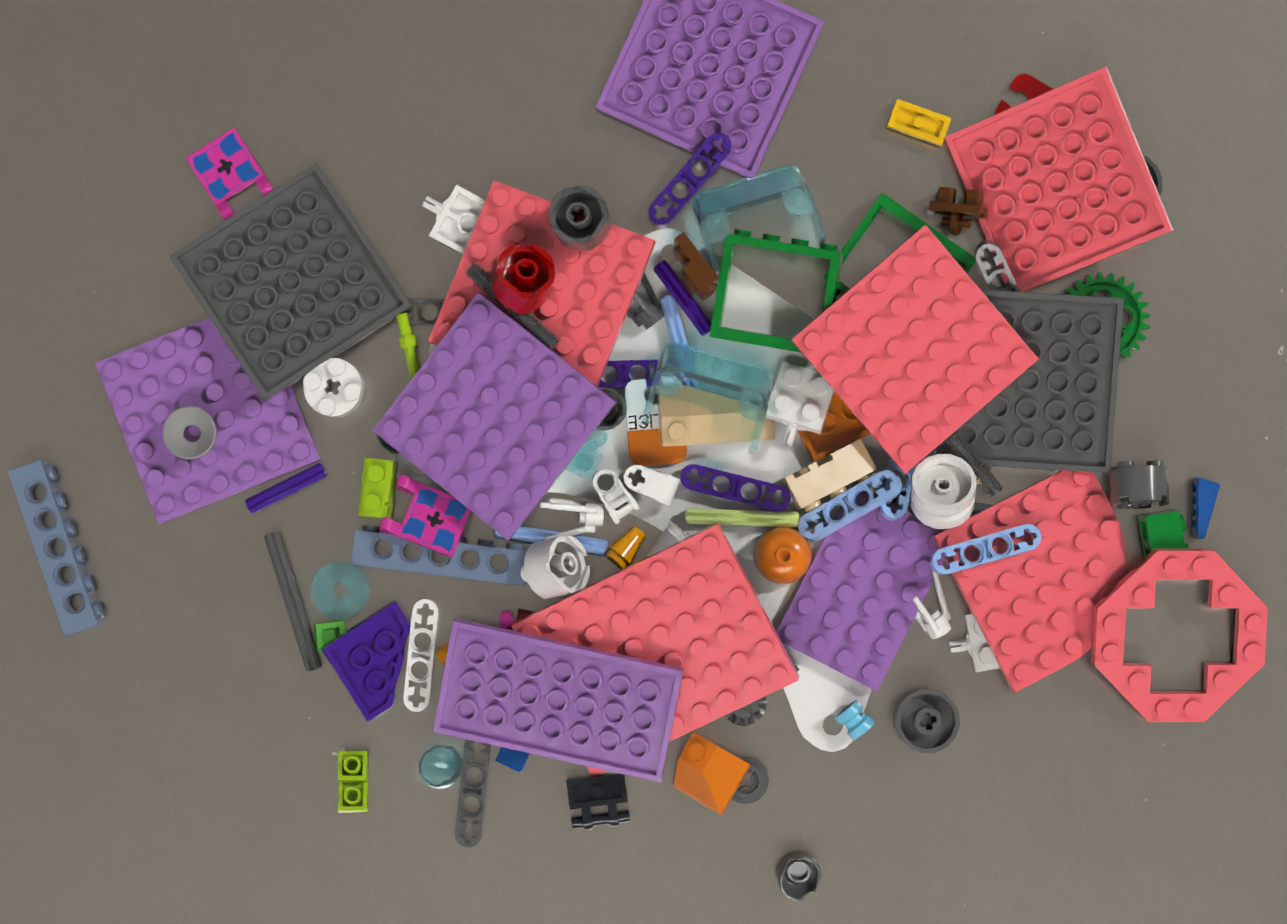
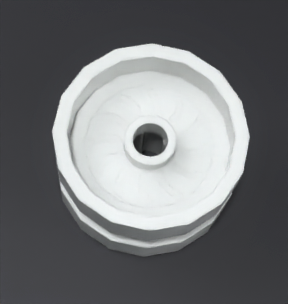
[911,454,976,529]

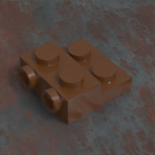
[673,232,719,301]

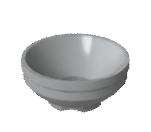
[163,406,217,459]

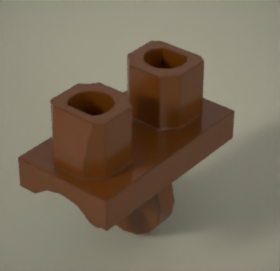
[929,187,988,236]

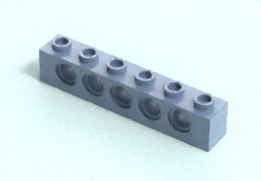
[7,460,104,637]
[350,525,527,586]

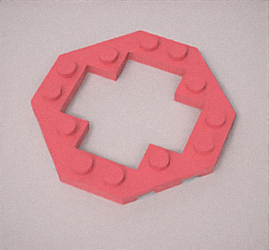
[1091,549,1268,722]

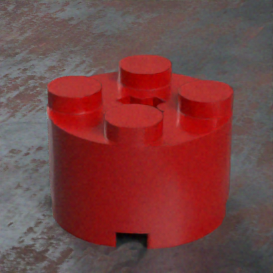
[492,244,555,315]

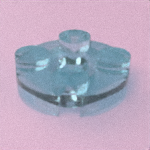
[311,562,370,620]

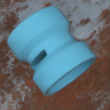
[835,700,875,741]

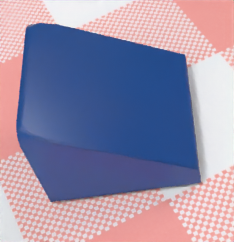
[495,747,530,773]

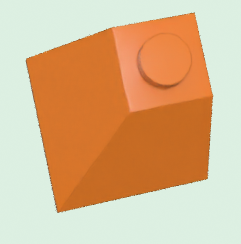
[673,732,751,815]

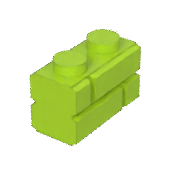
[358,458,399,519]

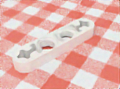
[403,599,439,712]

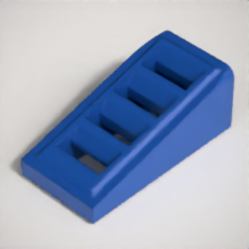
[1192,477,1220,540]

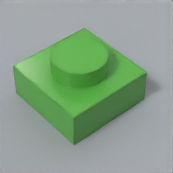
[314,620,345,653]

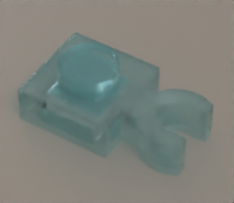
[565,433,608,482]

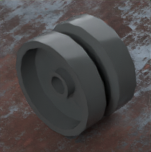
[892,687,960,753]

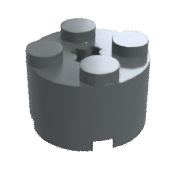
[549,185,611,251]
[1109,460,1170,509]

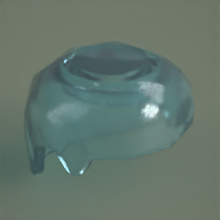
[419,744,463,789]

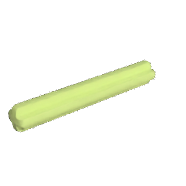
[685,508,800,528]

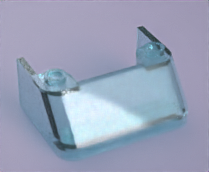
[692,165,826,278]
[641,342,773,454]

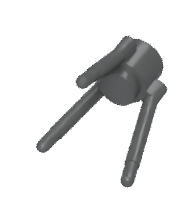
[627,273,664,330]

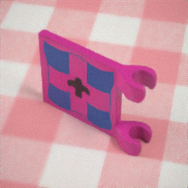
[186,127,274,220]
[379,475,471,558]

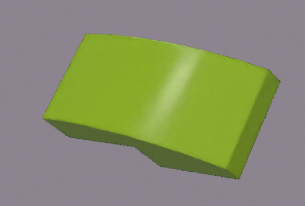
[338,751,368,813]

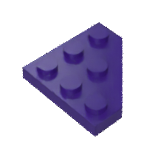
[320,601,411,722]

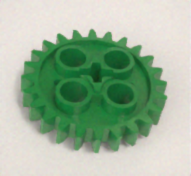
[1065,272,1151,363]

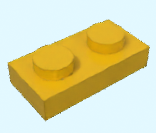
[887,99,951,147]

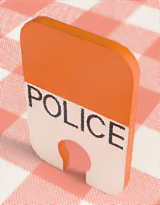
[625,377,687,466]

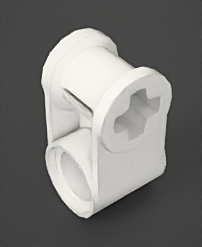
[623,465,680,507]
[593,469,640,525]

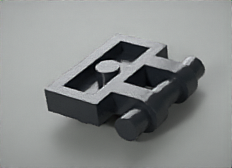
[566,773,630,831]

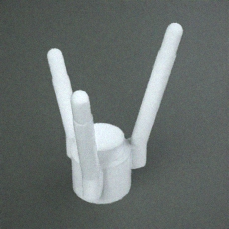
[540,498,604,540]
[913,571,953,639]

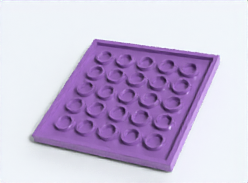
[595,0,824,180]
[373,292,617,541]
[95,317,321,524]

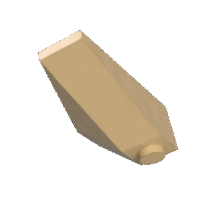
[657,385,775,446]

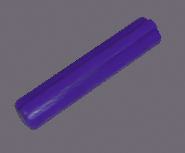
[654,260,711,336]
[245,463,327,513]

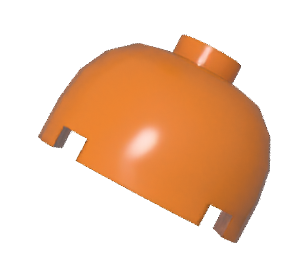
[754,527,812,584]

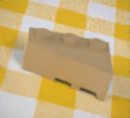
[782,439,877,512]

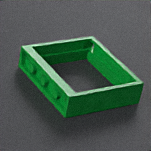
[821,192,976,297]
[709,229,844,352]

